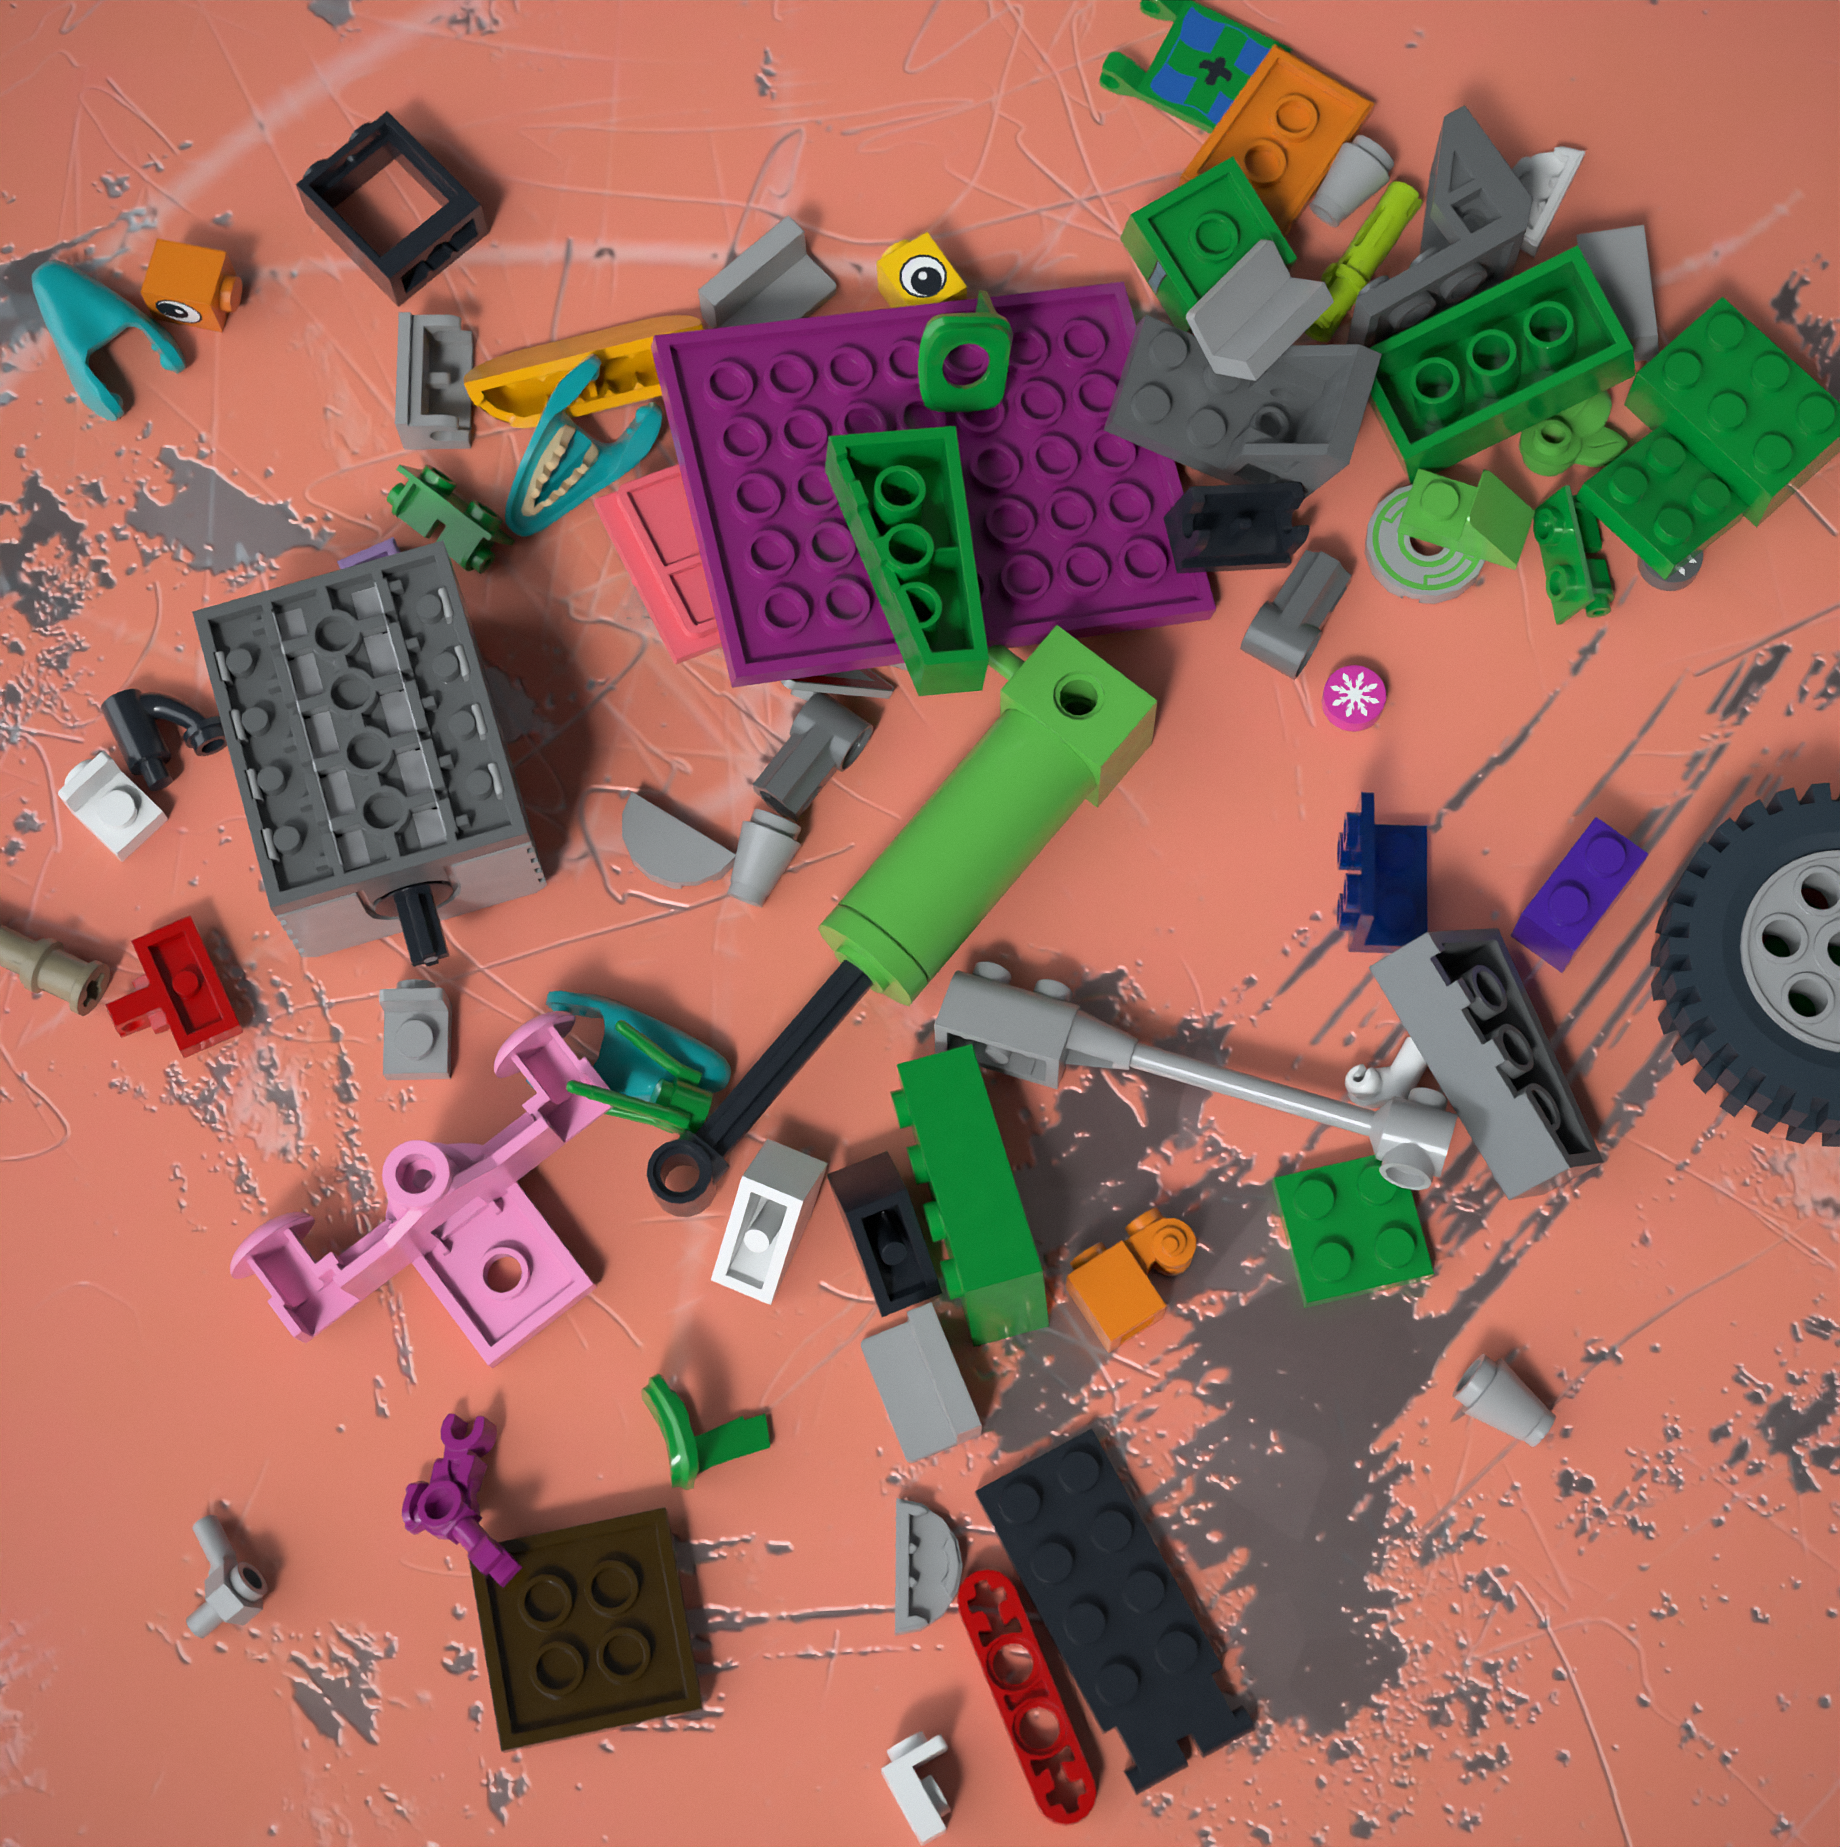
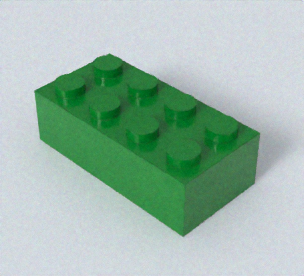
[1368,245,1636,485]

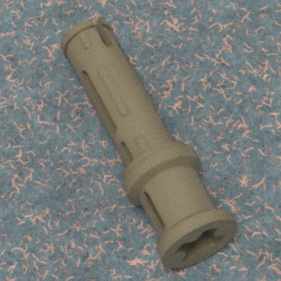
[0,924,110,1016]

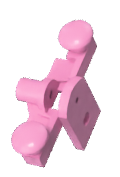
[230,1011,613,1368]

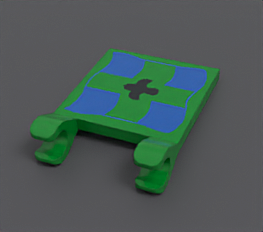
[1099,0,1292,134]

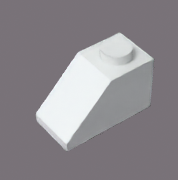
[711,1139,828,1305]

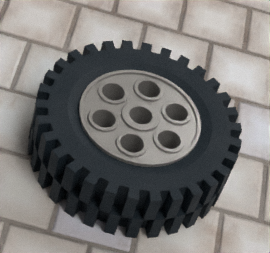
[1650,783,1840,1147]

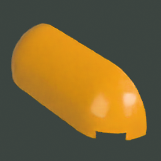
[463,315,703,428]

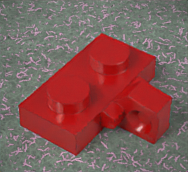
[105,915,243,1059]

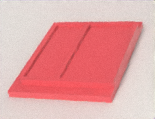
[594,464,722,665]

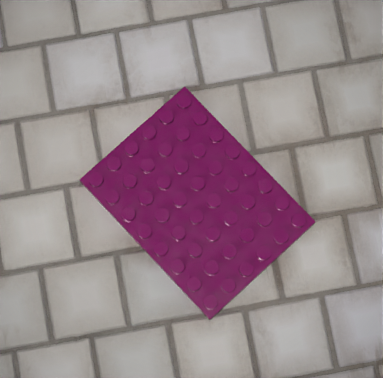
[651,282,1216,688]

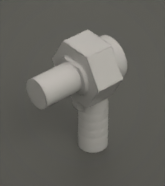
[186,1515,267,1638]

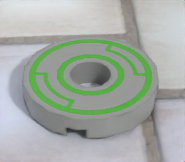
[1364,484,1486,604]

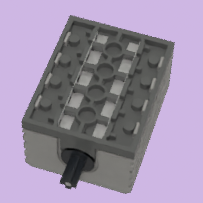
[192,540,547,967]

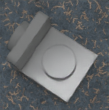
[379,979,452,1080]

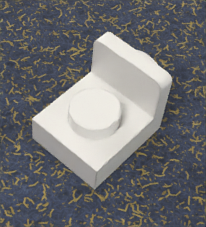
[58,751,168,862]
[881,1731,951,1846]

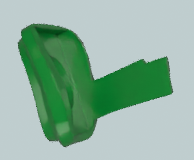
[918,290,1013,412]
[641,1374,771,1490]

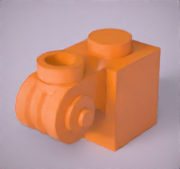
[1065,1207,1196,1353]

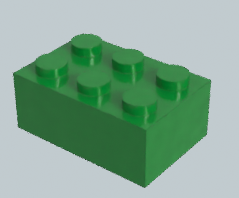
[1624,296,1840,528]

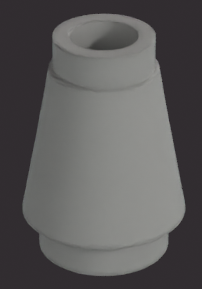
[1309,135,1394,228]
[727,809,801,908]
[1452,1354,1556,1447]

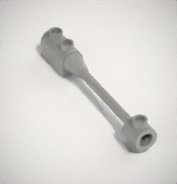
[935,961,1458,1190]

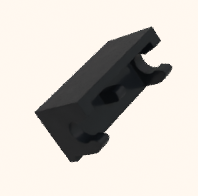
[1163,482,1309,574]

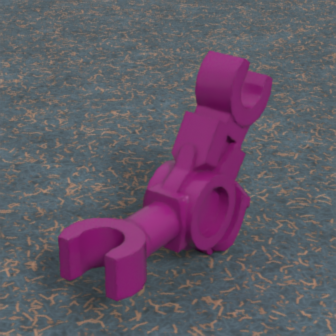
[402,1413,522,1587]

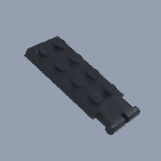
[975,1429,1256,1795]

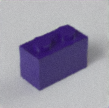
[1511,817,1649,973]

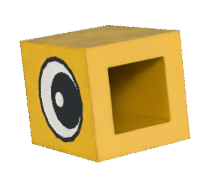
[876,232,967,308]

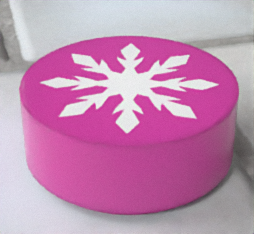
[1322,665,1386,731]

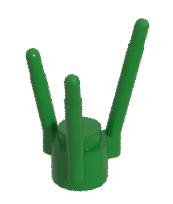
[566,1020,713,1135]

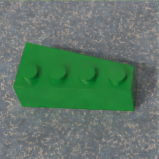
[825,426,989,696]
[890,1044,1049,1347]

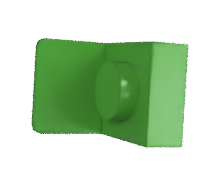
[1397,468,1535,570]

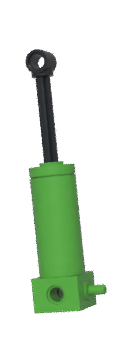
[646,625,1157,1217]

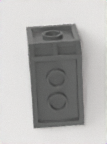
[1347,105,1533,348]
[1104,315,1382,498]

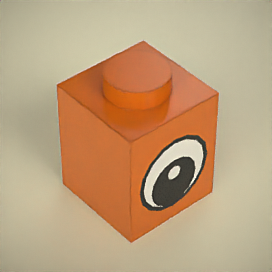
[140,238,242,333]

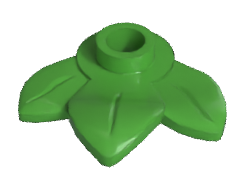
[1519,390,1628,476]

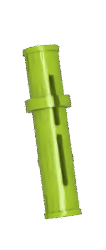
[1304,181,1423,342]

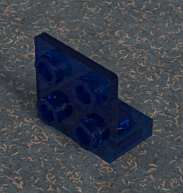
[1337,792,1428,953]

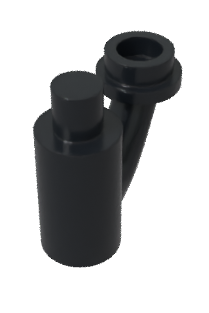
[101,689,227,791]

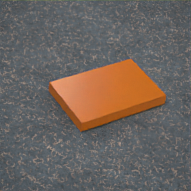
[1178,44,1375,238]

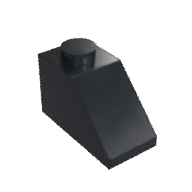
[827,1151,942,1317]

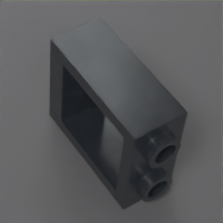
[296,111,489,307]

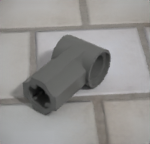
[1240,550,1352,680]
[753,692,873,821]

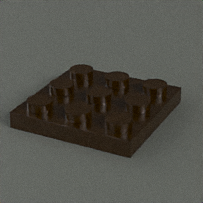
[469,1507,705,1753]

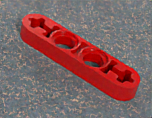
[957,1569,1097,1826]

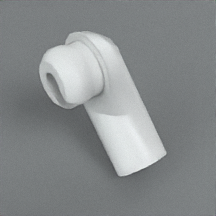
[1345,1037,1428,1109]

